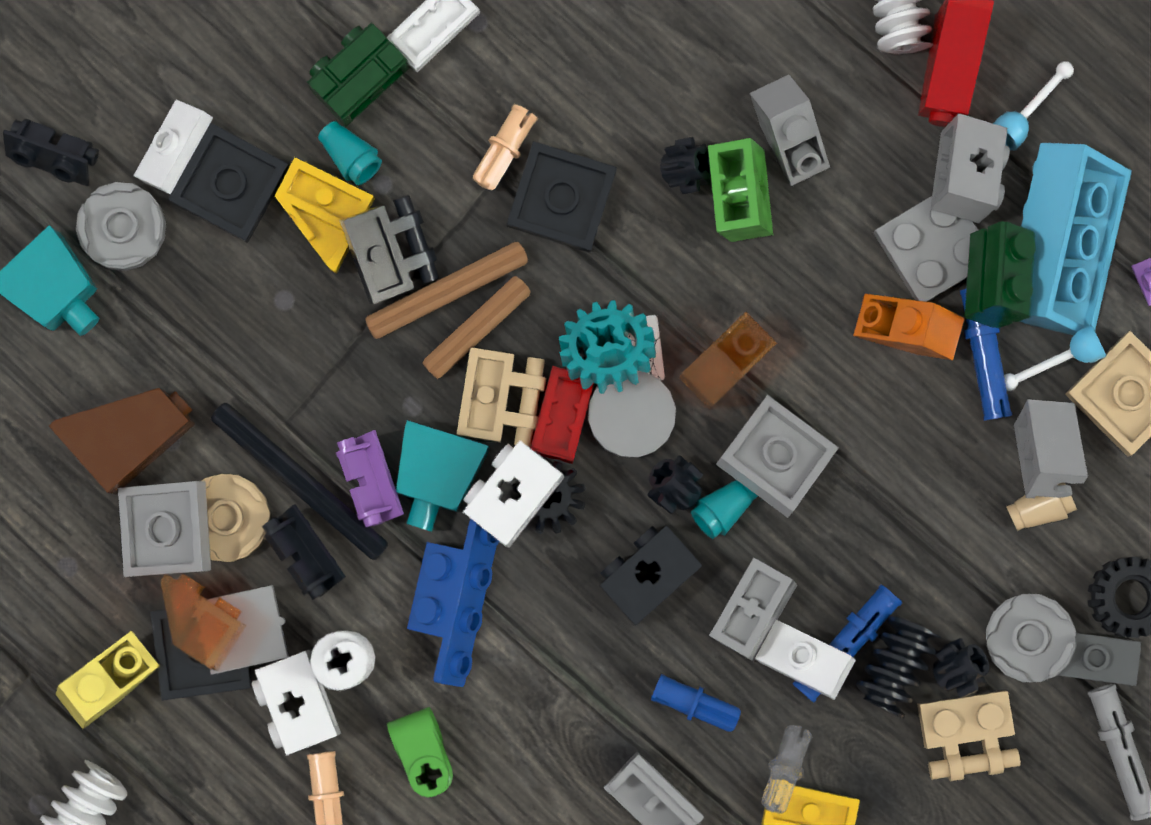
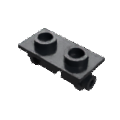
[3,118,99,187]
[262,504,346,600]

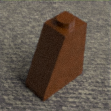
[49,388,195,495]

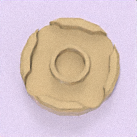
[202,474,271,562]

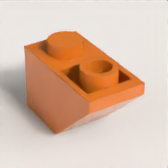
[853,294,965,360]

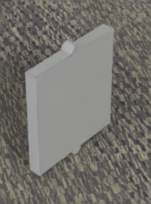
[195,585,289,675]

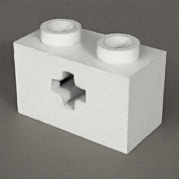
[463,441,565,547]
[252,650,341,755]

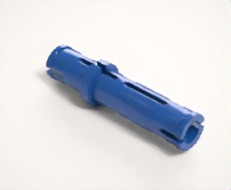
[960,289,1012,421]
[793,584,902,703]

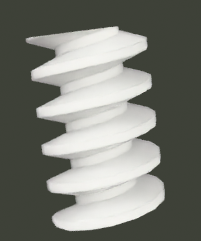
[873,0,933,54]
[310,631,375,690]
[40,760,127,825]

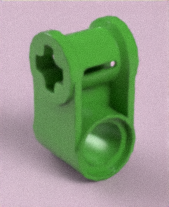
[387,707,453,797]

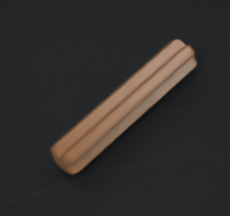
[423,276,530,379]

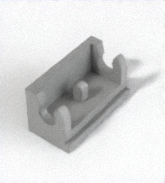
[1014,399,1088,498]
[709,558,797,662]
[604,752,704,825]

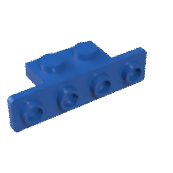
[407,518,500,687]

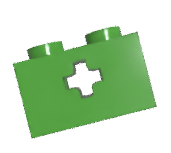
[708,138,773,242]

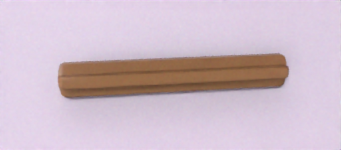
[365,242,528,339]

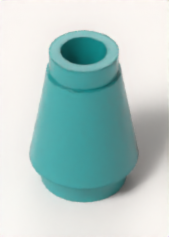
[318,121,382,185]
[691,480,758,539]

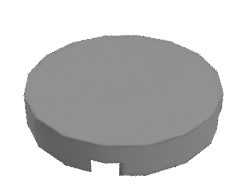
[76,182,166,271]
[588,371,676,458]
[986,594,1076,682]

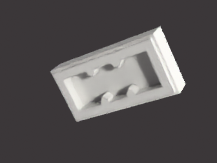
[387,0,480,72]
[134,100,213,194]
[755,620,856,700]

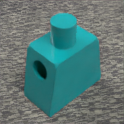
[0,225,100,336]
[396,420,489,532]

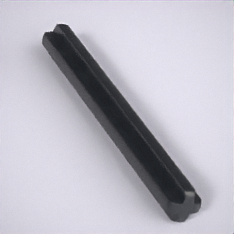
[211,402,388,560]

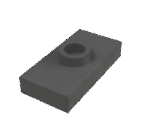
[1058,633,1142,686]

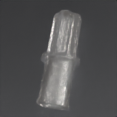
[761,725,813,814]

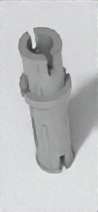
[1087,684,1151,821]

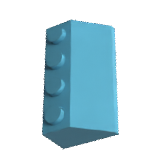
[1021,143,1131,335]

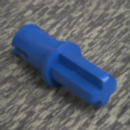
[651,674,741,732]

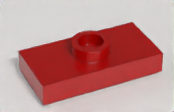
[531,366,594,464]

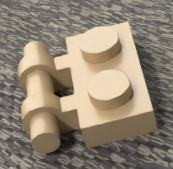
[457,347,547,447]
[917,690,1020,781]

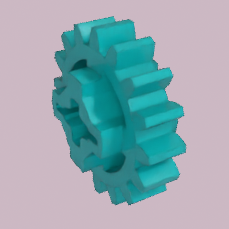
[559,300,656,394]

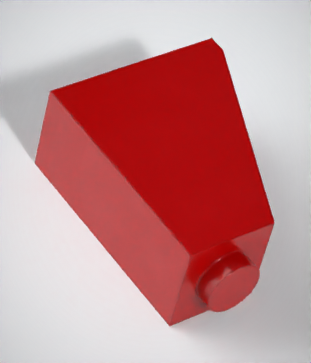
[918,0,994,127]

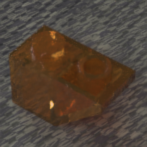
[679,312,777,409]
[161,573,247,671]

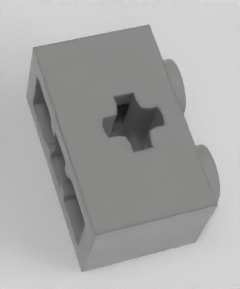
[930,113,1010,223]

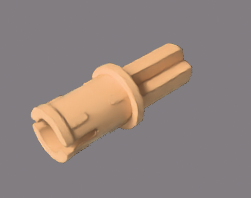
[473,104,538,190]
[307,751,344,825]

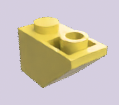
[55,631,159,729]

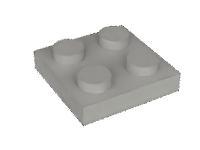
[873,196,978,302]
[716,395,839,518]
[118,481,211,577]

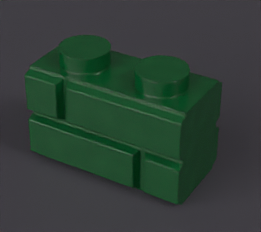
[307,23,410,127]
[965,221,1036,328]

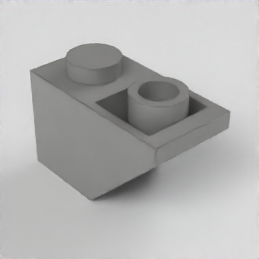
[750,75,830,186]

